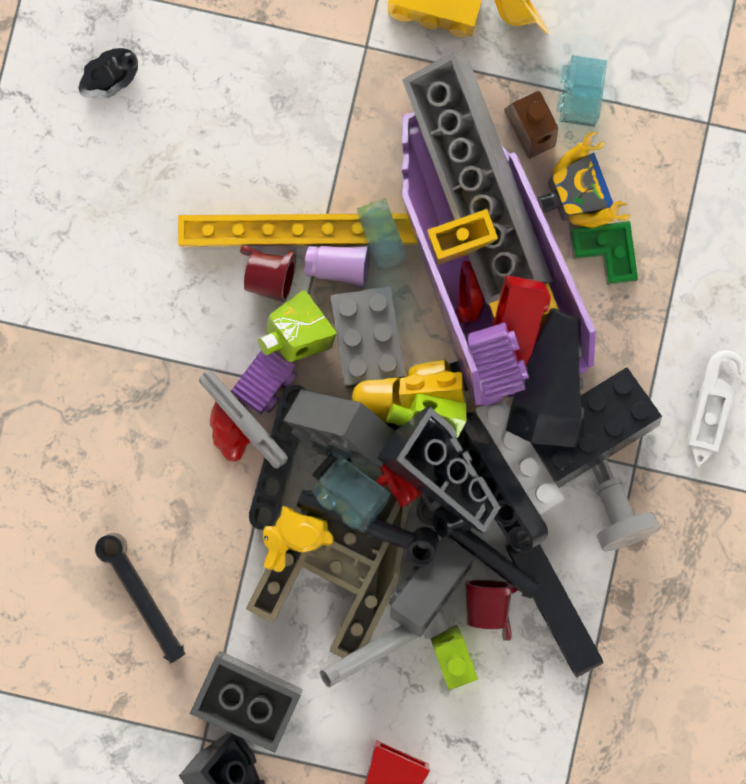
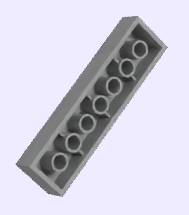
[402,52,554,305]

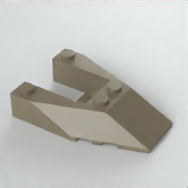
[246,460,409,658]

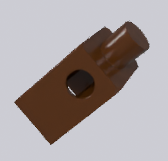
[504,90,559,159]

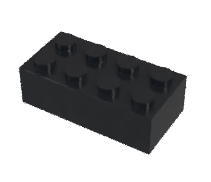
[530,367,662,488]

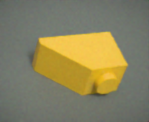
[427,209,498,265]

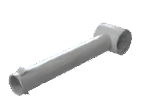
[320,609,450,688]

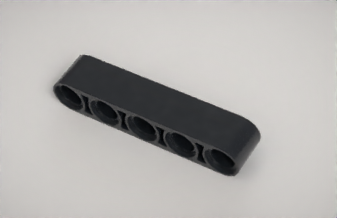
[249,384,307,530]
[457,412,548,553]
[505,543,604,678]

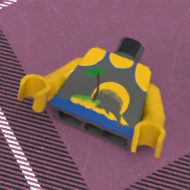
[537,132,630,228]

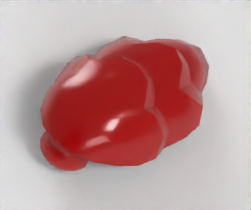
[455,260,485,324]
[210,398,251,462]

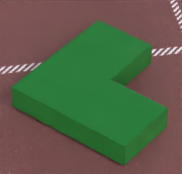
[569,221,638,285]

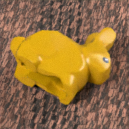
[263,506,334,572]

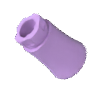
[305,246,370,288]

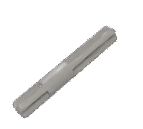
[199,370,288,468]

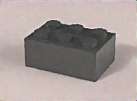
[284,389,395,467]
[190,651,303,753]

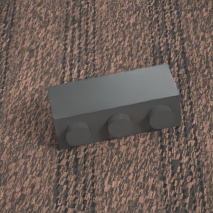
[389,537,474,638]

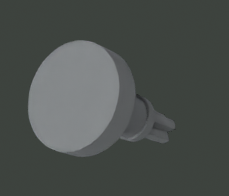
[592,460,660,552]

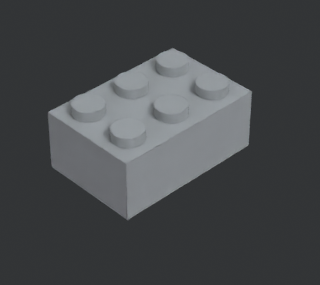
[330,286,405,388]

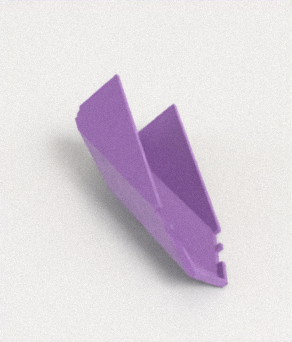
[401,112,596,407]

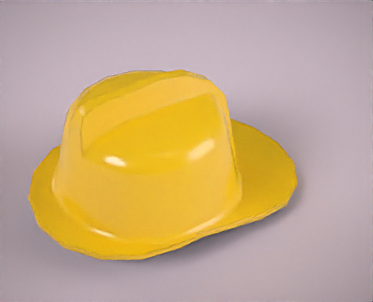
[494,0,549,35]

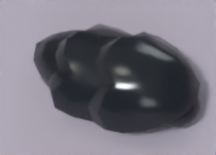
[78,48,138,98]

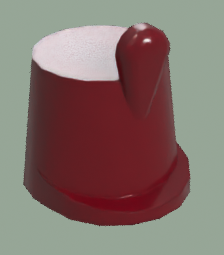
[240,245,296,303]
[465,580,518,641]

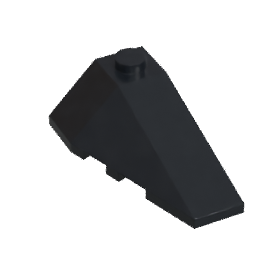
[505,308,585,447]
[377,407,500,534]
[179,732,265,784]

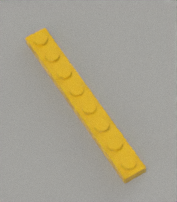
[178,213,418,247]

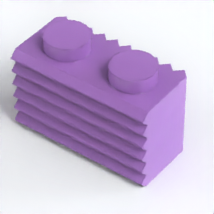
[468,323,529,401]
[231,350,297,415]

